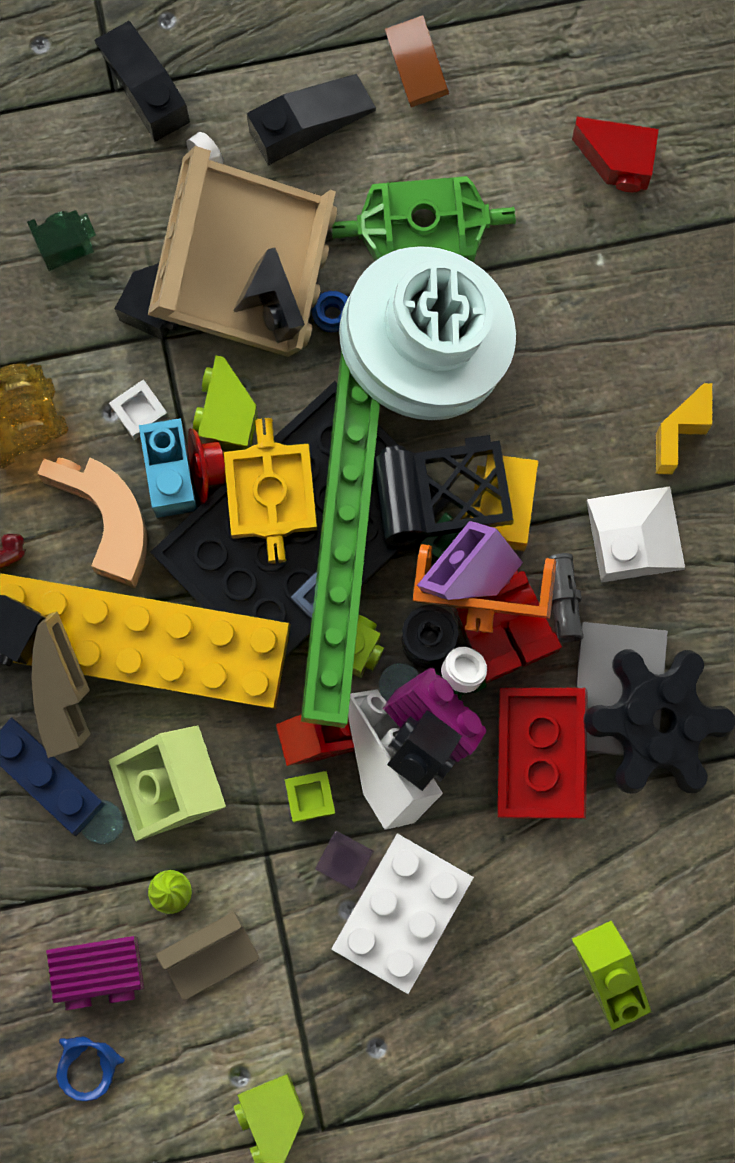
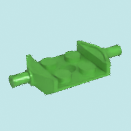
[332,176,516,262]

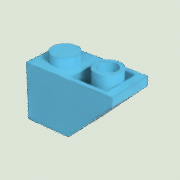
[139,418,198,518]

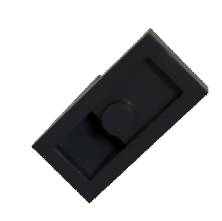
[233,248,305,343]

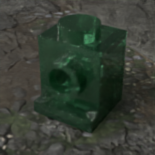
[27,210,96,271]

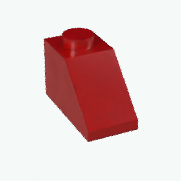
[572,116,659,192]
[276,714,355,766]

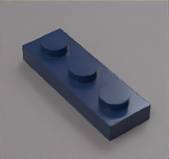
[0,717,106,836]

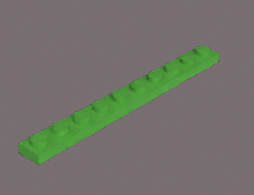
[301,350,380,728]

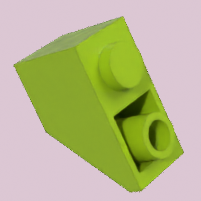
[193,355,258,451]
[572,921,651,1030]
[234,1073,305,1163]

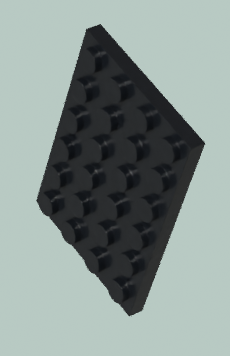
[150,381,451,659]

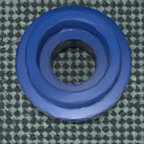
[312,291,348,332]

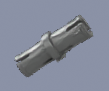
[547,553,583,643]

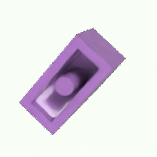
[417,521,523,600]

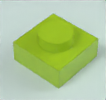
[284,771,336,823]

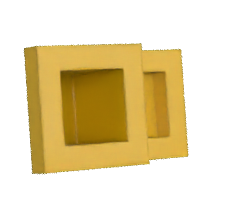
[656,383,712,474]

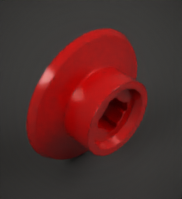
[188,428,226,504]

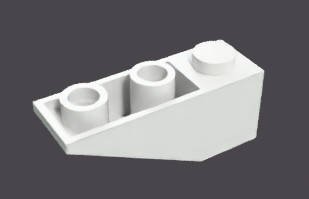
[348,689,443,830]

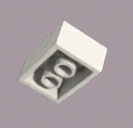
[331,833,474,994]

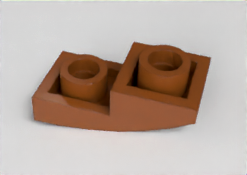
[385,15,449,108]

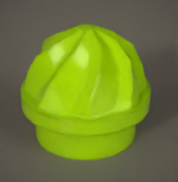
[148,870,192,914]

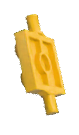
[224,418,317,564]

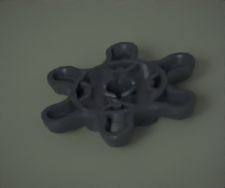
[583,649,735,794]

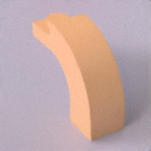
[38,457,148,588]

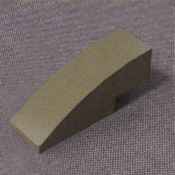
[31,612,91,758]

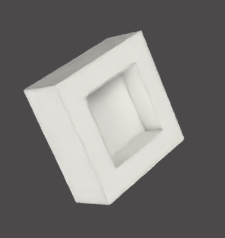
[109,379,169,440]

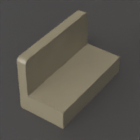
[156,912,259,1000]

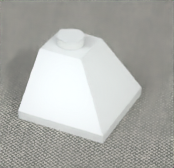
[587,486,685,583]

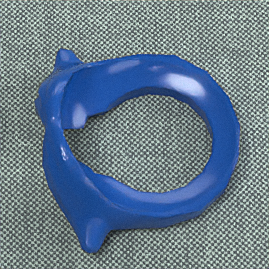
[56,1036,125,1101]

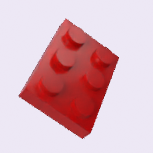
[498,688,588,819]

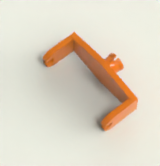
[413,544,556,633]

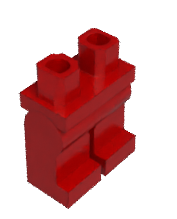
[451,571,562,684]

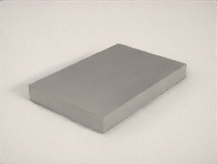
[576,622,668,756]

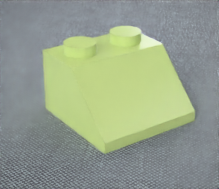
[108,725,226,841]

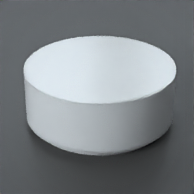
[186,132,223,164]
[441,647,487,693]

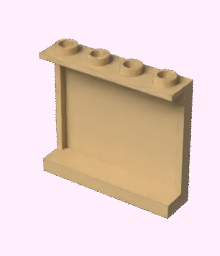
[148,146,337,357]

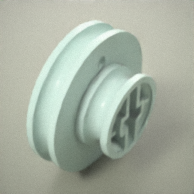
[339,246,516,420]

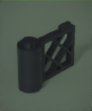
[374,435,514,546]

